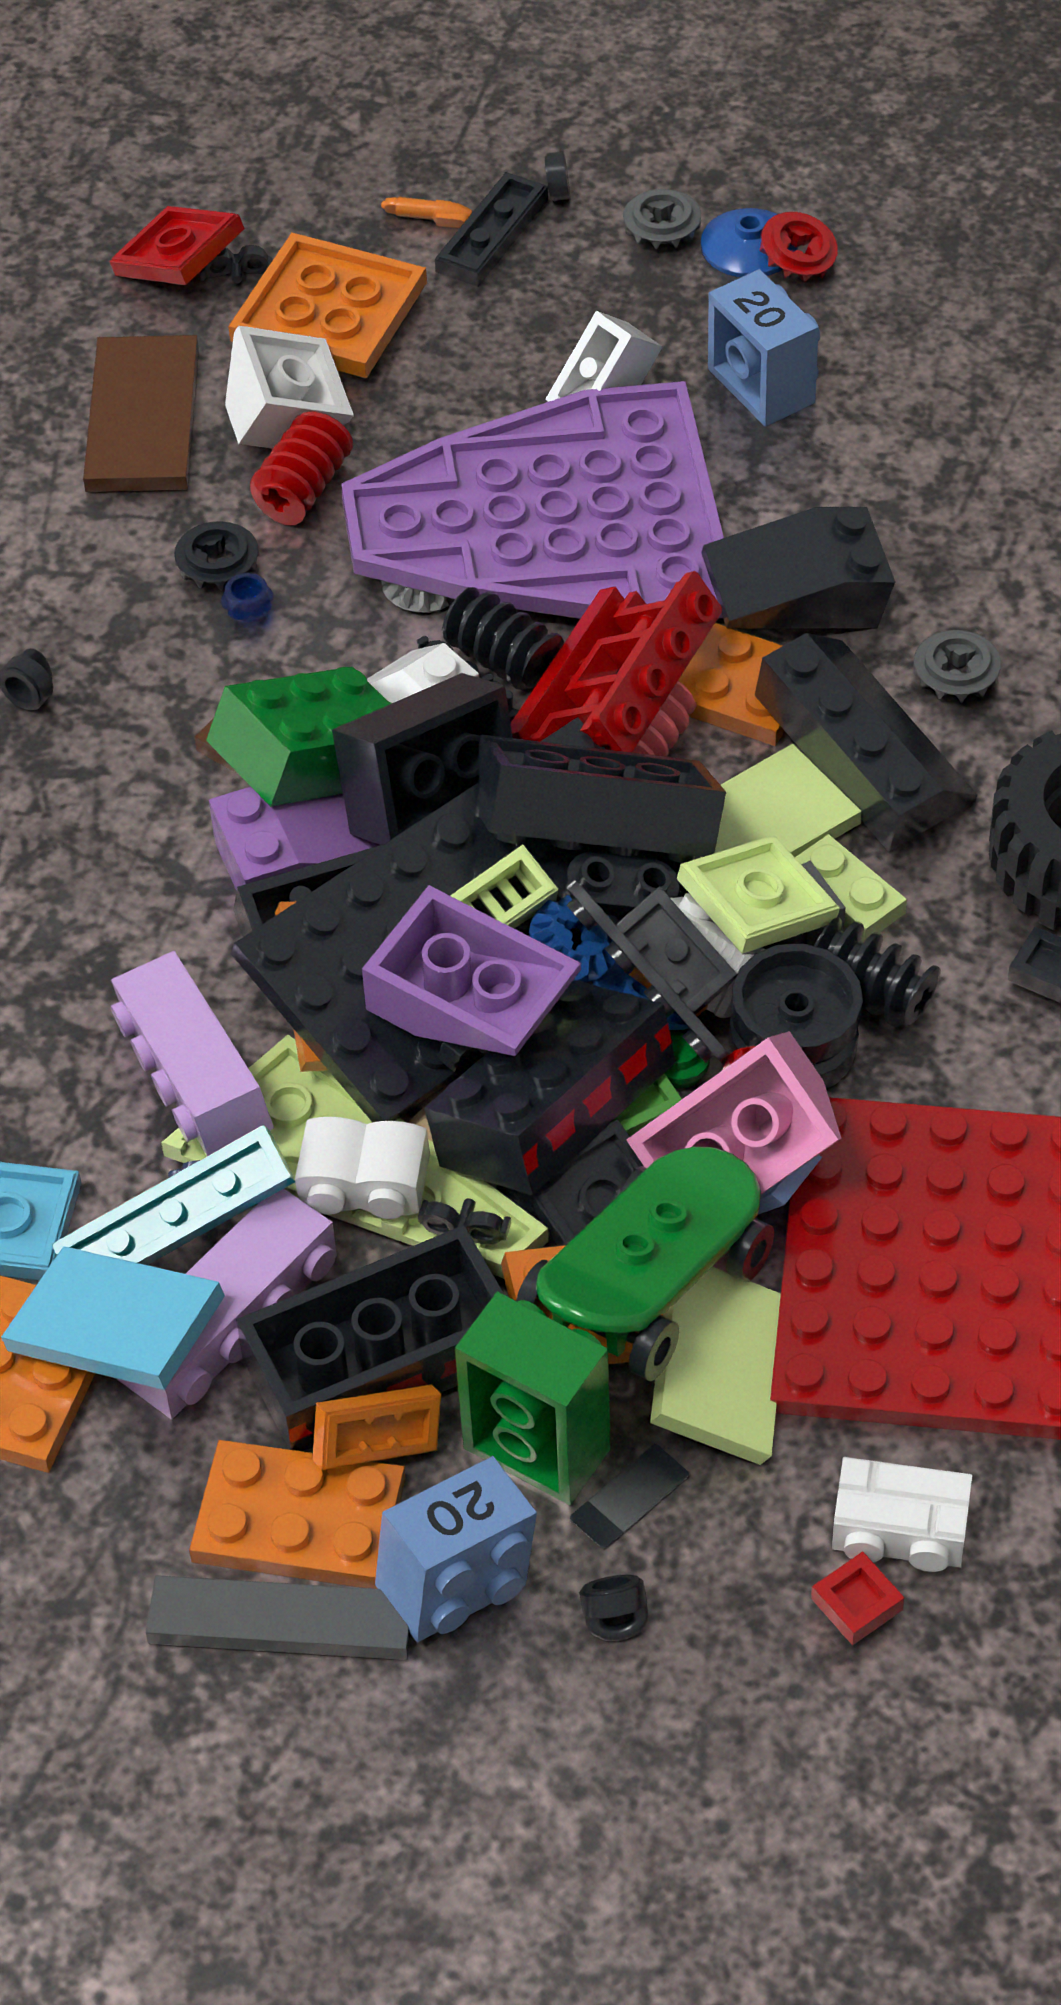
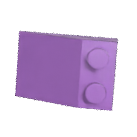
[209,786,380,890]
[362,885,581,1056]

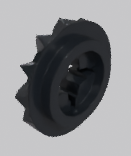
[174,521,259,591]

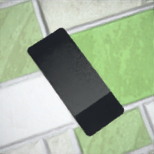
[570,1444,689,1548]

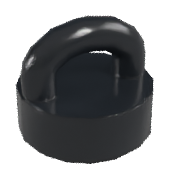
[0,648,53,710]
[579,1575,648,1641]

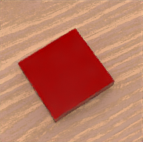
[109,206,245,285]

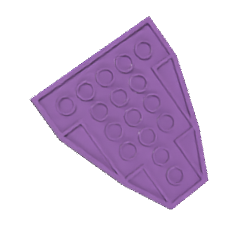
[341,381,724,618]

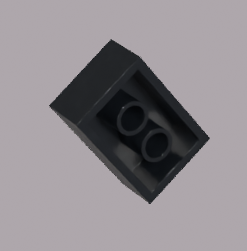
[332,673,513,845]

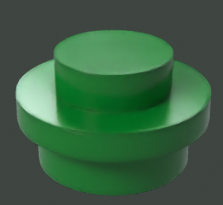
[664,1032,710,1089]

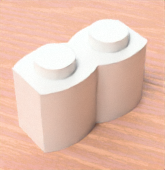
[295,1117,430,1219]

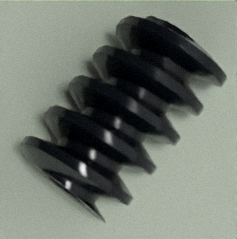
[442,587,564,690]
[814,918,941,1027]

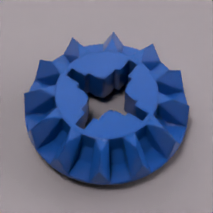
[529,895,616,982]

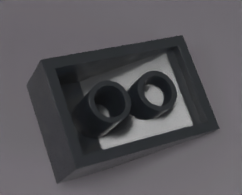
[701,506,895,629]

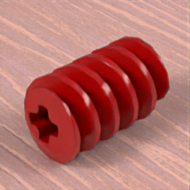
[250,411,353,525]

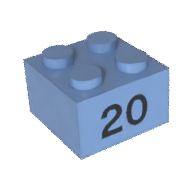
[708,269,820,427]
[375,1456,537,1642]

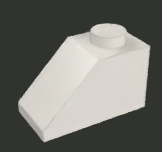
[546,311,663,402]

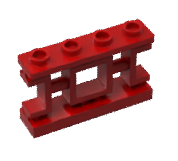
[511,571,722,753]

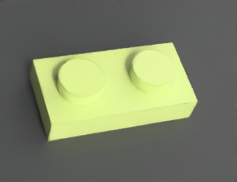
[795,834,907,943]

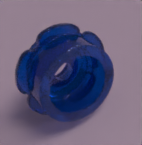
[221,573,274,622]

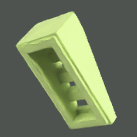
[450,845,558,928]

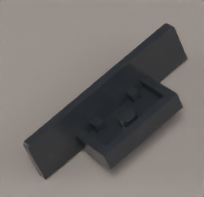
[565,877,737,1065]

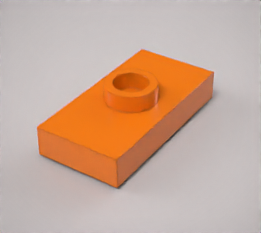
[313,1384,441,1470]

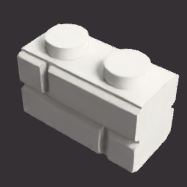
[832,1457,972,1572]

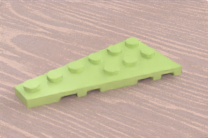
[161,1035,548,1279]

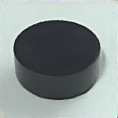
[544,151,571,202]

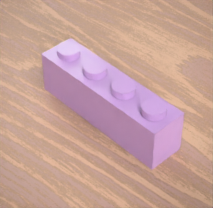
[110,951,274,1156]
[117,1189,337,1420]

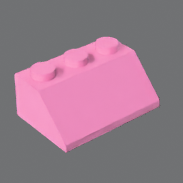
[626,1031,841,1195]

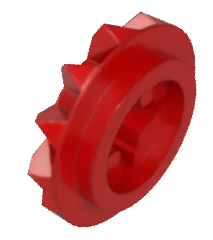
[759,212,838,282]

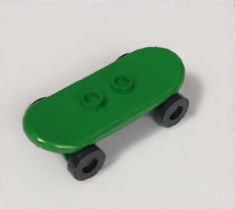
[516,1147,774,1381]

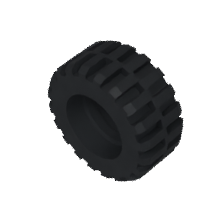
[989,731,1061,931]

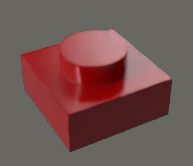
[811,1551,905,1646]

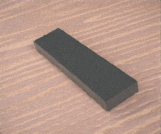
[145,1575,410,1660]

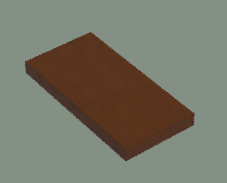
[83,335,199,492]

